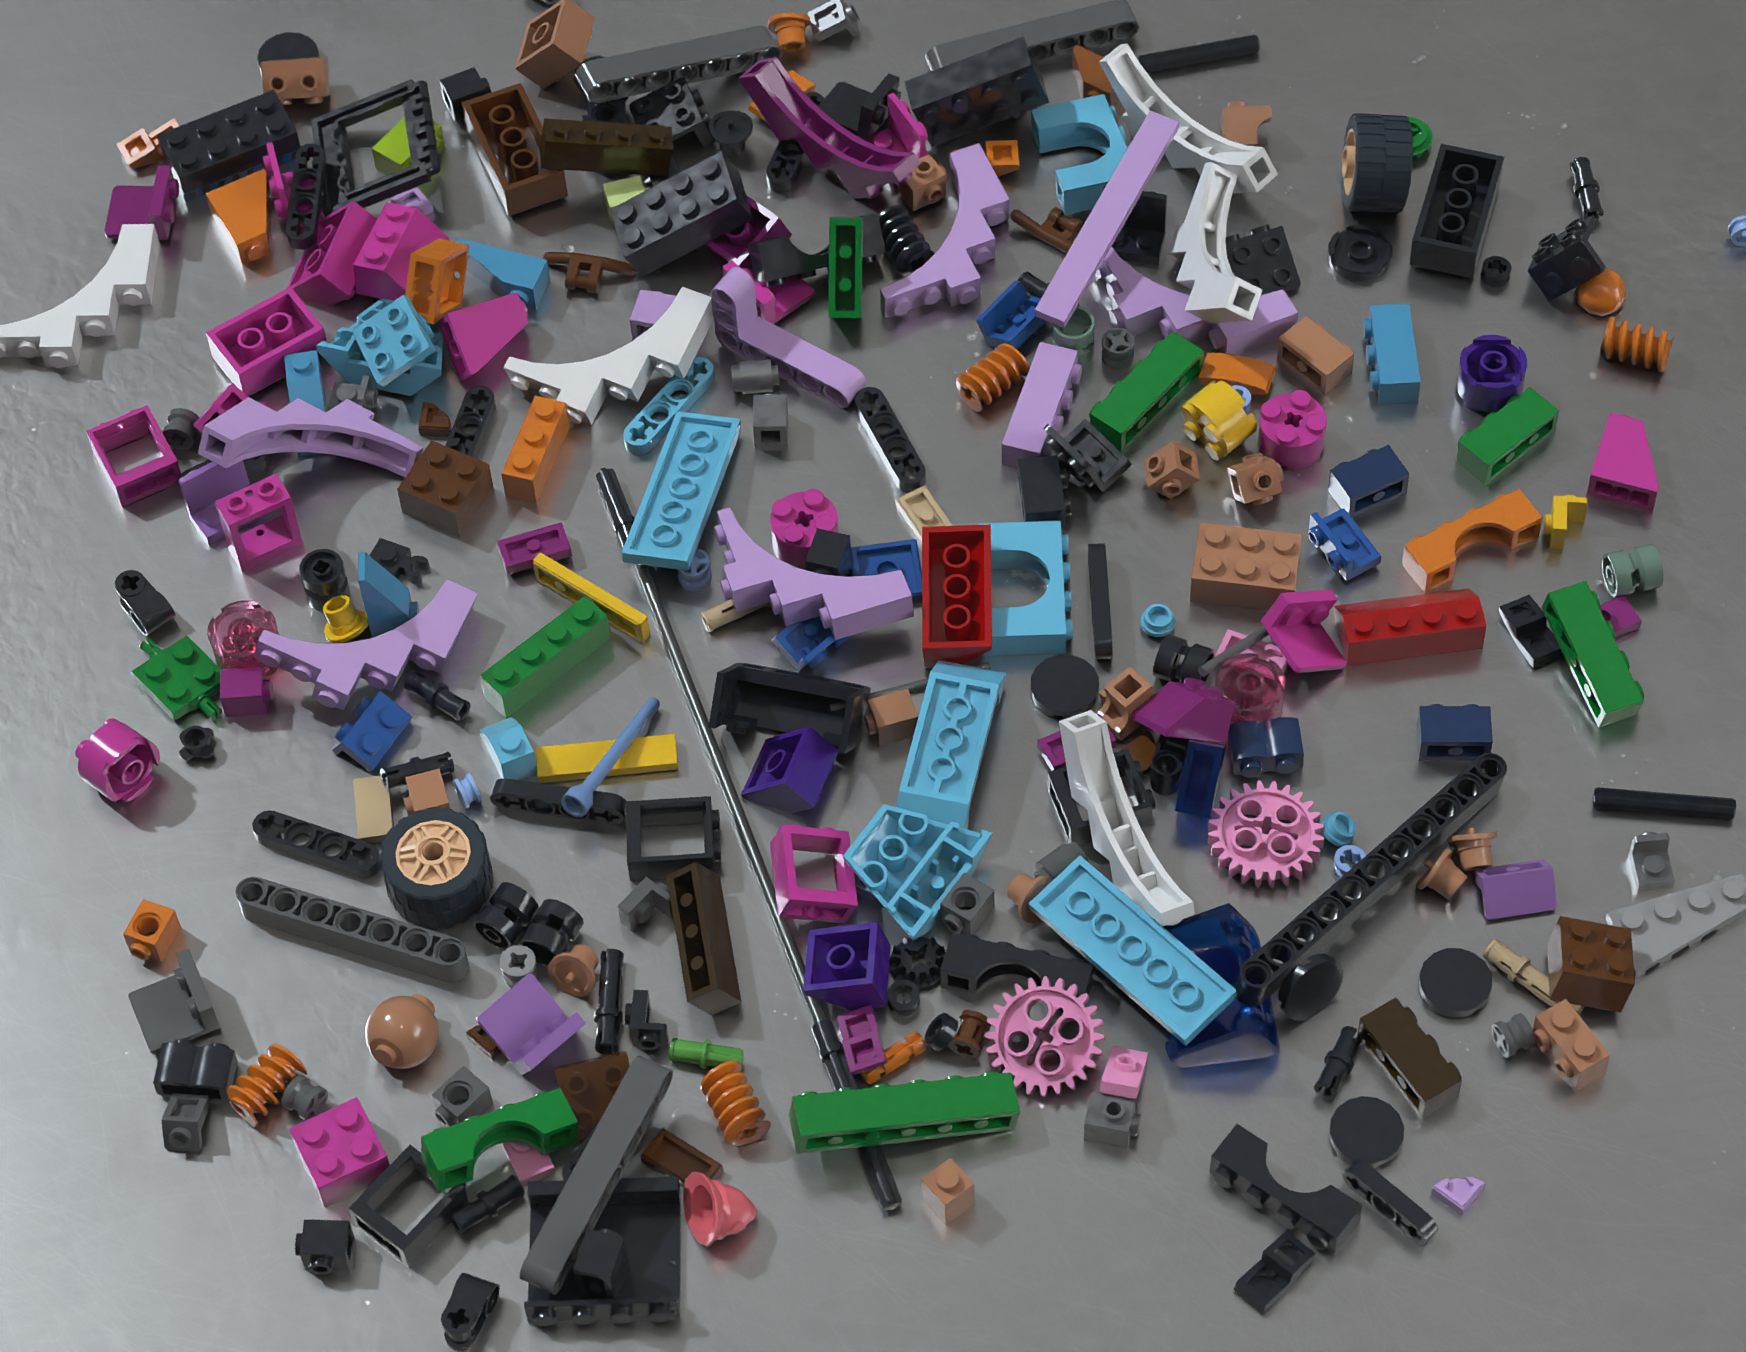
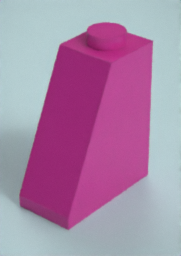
[437,292,529,383]
[1587,413,1659,512]

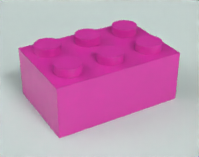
[206,287,327,397]

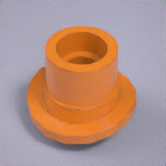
[768,13,811,52]

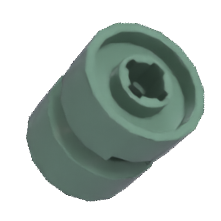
[1052,306,1095,365]
[1602,544,1663,597]

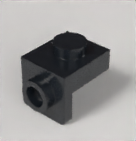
[625,990,669,1050]

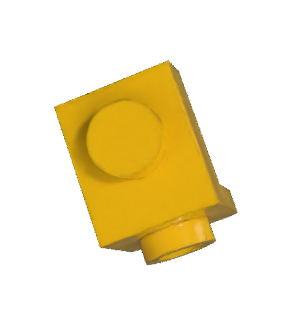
[1543,495,1588,549]

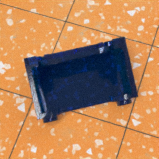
[1163,903,1280,1068]

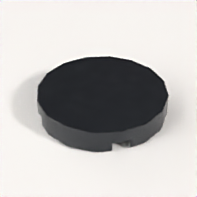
[257,32,320,74]
[1328,225,1392,282]
[1031,655,1099,719]
[1418,948,1492,1017]
[1278,953,1344,1020]
[1329,1096,1404,1168]

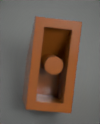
[1072,45,1120,107]

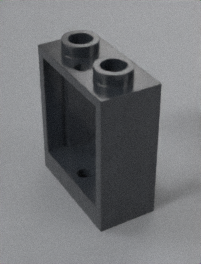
[1048,749,1156,846]
[626,796,722,881]
[348,1145,469,1267]

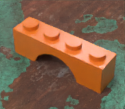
[1402,489,1542,594]

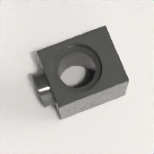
[940,872,995,935]
[432,1065,493,1127]

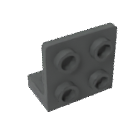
[128,949,220,1054]

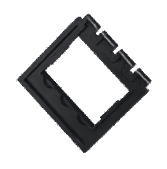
[311,79,441,216]

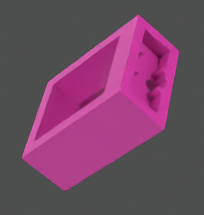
[86,405,181,507]
[214,473,303,572]
[770,824,858,923]

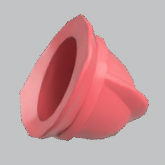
[683,1171,757,1246]

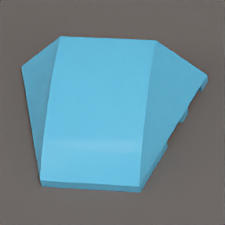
[316,299,443,396]
[843,804,993,940]

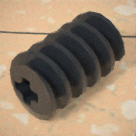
[878,205,935,277]

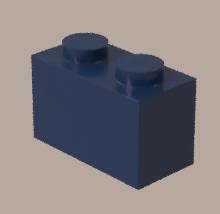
[1328,445,1409,517]
[1417,704,1493,761]

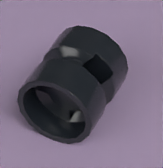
[299,549,350,612]
[1153,634,1215,683]
[472,882,539,951]
[519,899,584,966]

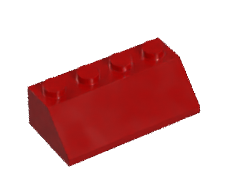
[922,524,992,668]
[1333,588,1487,666]

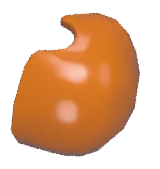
[1575,268,1626,316]

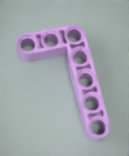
[711,267,866,408]

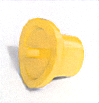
[323,595,369,643]

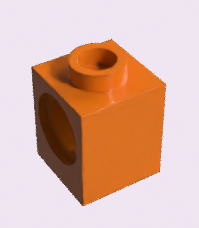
[123,899,181,963]

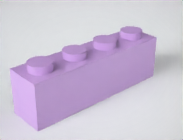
[1001,342,1082,468]

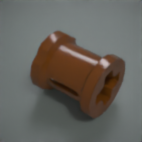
[948,1010,991,1059]

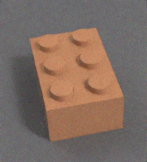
[1190,522,1302,611]

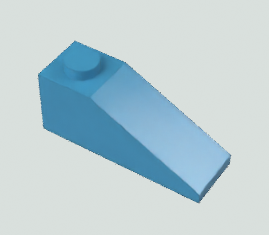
[455,238,550,309]
[284,350,327,457]
[358,552,419,638]

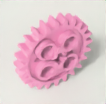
[1208,780,1324,888]
[985,976,1106,1098]

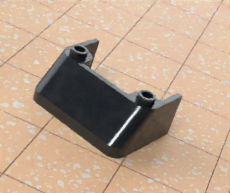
[708,663,871,754]

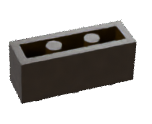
[1358,997,1462,1119]

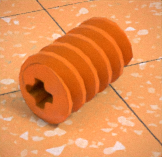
[1600,316,1674,372]
[956,343,1030,411]
[226,1044,307,1126]
[701,1060,771,1146]

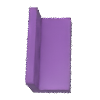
[1474,859,1557,920]

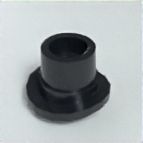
[709,110,753,155]

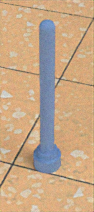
[561,697,660,817]

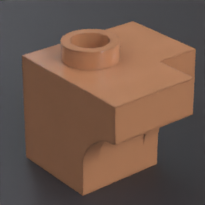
[1219,101,1272,147]
[1096,666,1155,741]

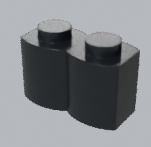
[153,1039,238,1102]

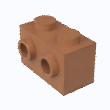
[261,57,330,105]
[1533,999,1610,1093]

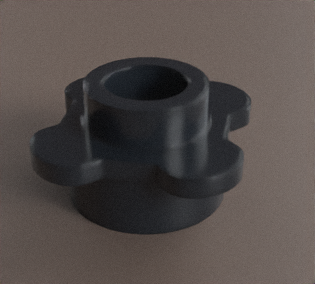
[179,726,214,760]

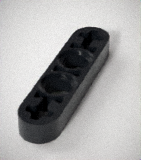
[766,92,824,193]
[286,143,326,250]
[855,387,926,493]
[1088,543,1113,660]
[490,778,627,825]
[252,810,381,879]

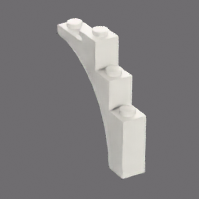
[1099,44,1278,193]
[1167,162,1263,323]
[0,224,160,368]
[503,287,714,425]
[1059,710,1195,926]

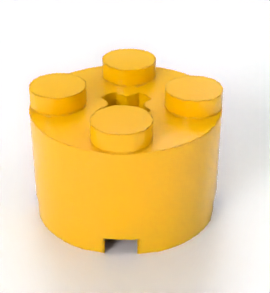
[1181,380,1257,461]

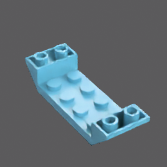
[896,660,1007,829]

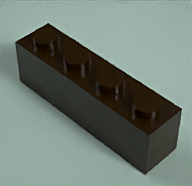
[540,118,673,176]
[666,862,742,1015]

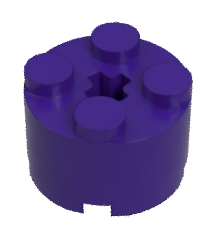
[1456,335,1527,412]

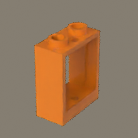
[405,238,470,324]

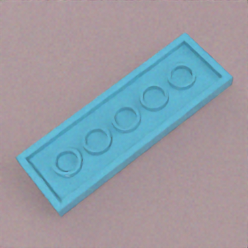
[621,411,742,571]
[1029,856,1237,1046]

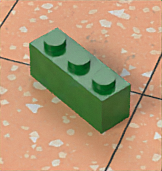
[828,217,863,318]
[1456,387,1559,485]

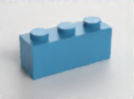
[1363,303,1421,404]

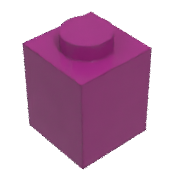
[220,666,273,717]

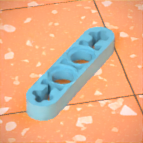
[623,357,715,455]

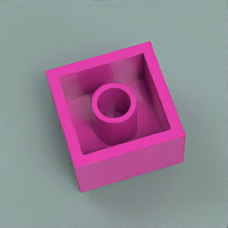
[289,1097,390,1208]

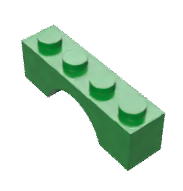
[421,1088,578,1192]

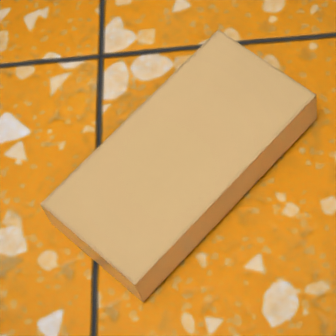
[353,775,393,843]

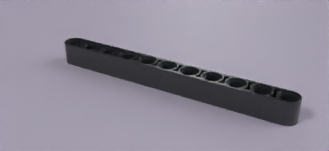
[1235,753,1507,1006]

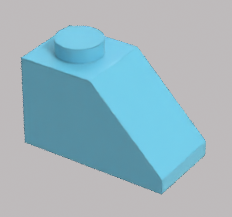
[479,717,537,780]

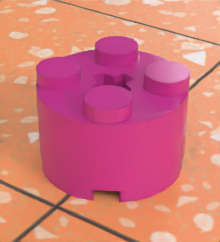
[1258,390,1327,471]
[770,489,839,570]
[75,718,160,802]

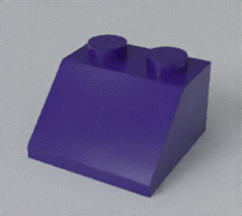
[741,726,839,813]
[803,922,891,1011]

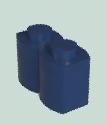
[1228,717,1304,777]

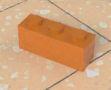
[501,396,570,504]

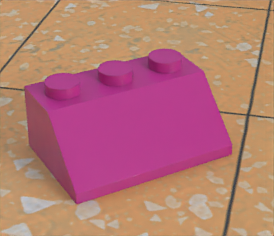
[286,201,377,306]
[353,202,449,301]

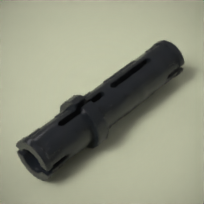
[594,949,624,1055]

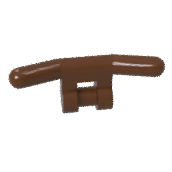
[1010,207,1084,253]
[543,252,636,294]

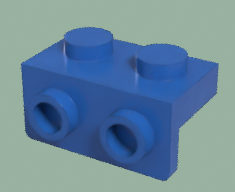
[977,280,1046,349]
[1307,508,1381,581]
[772,616,850,671]
[332,691,413,772]

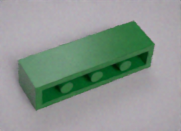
[1089,331,1204,453]
[1541,581,1644,728]
[480,595,611,719]

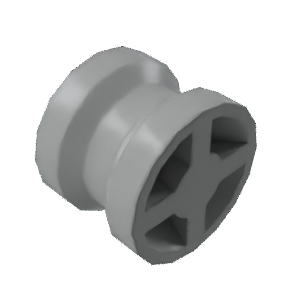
[500,945,538,988]

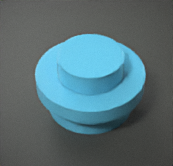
[1141,604,1175,637]
[1321,812,1356,847]

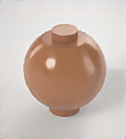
[365,994,439,1069]

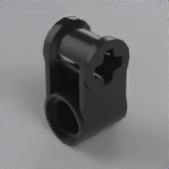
[115,570,176,636]
[1150,734,1199,796]
[441,1272,500,1351]

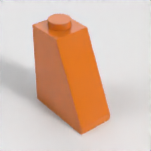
[206,169,272,265]

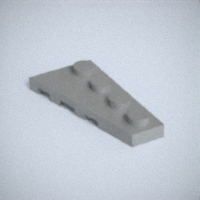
[1606,873,1746,979]

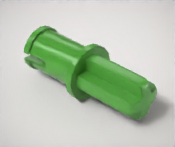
[669,1038,744,1069]

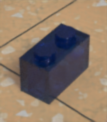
[1175,739,1227,818]

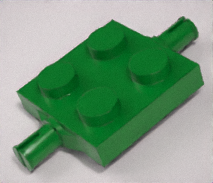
[131,636,222,721]

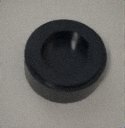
[925,1013,958,1051]

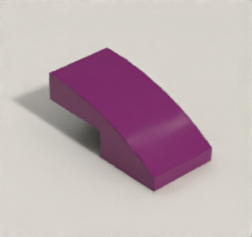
[836,1005,887,1075]

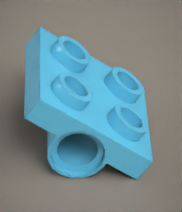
[352,294,436,387]

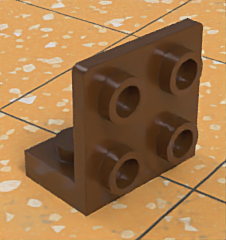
[554,1051,630,1141]

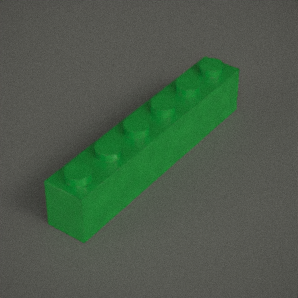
[789,1071,1020,1154]

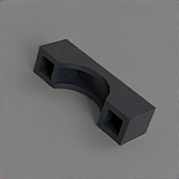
[747,214,886,287]
[940,933,1093,1015]
[1210,1124,1363,1255]

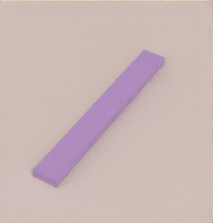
[1035,110,1179,328]

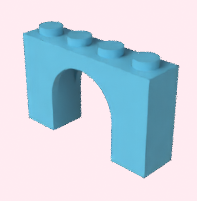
[1031,94,1129,215]
[979,521,1073,656]

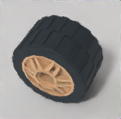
[1341,113,1413,213]
[379,808,494,929]

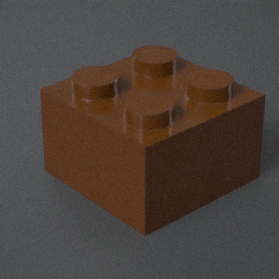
[397,440,494,537]
[1547,916,1635,1012]

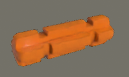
[860,1032,926,1084]

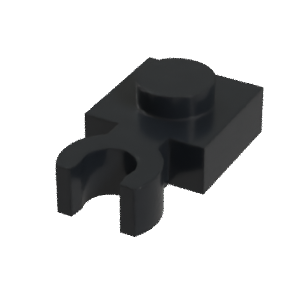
[369,538,430,584]

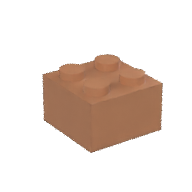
[515,0,595,89]

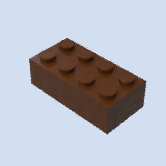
[462,83,568,216]

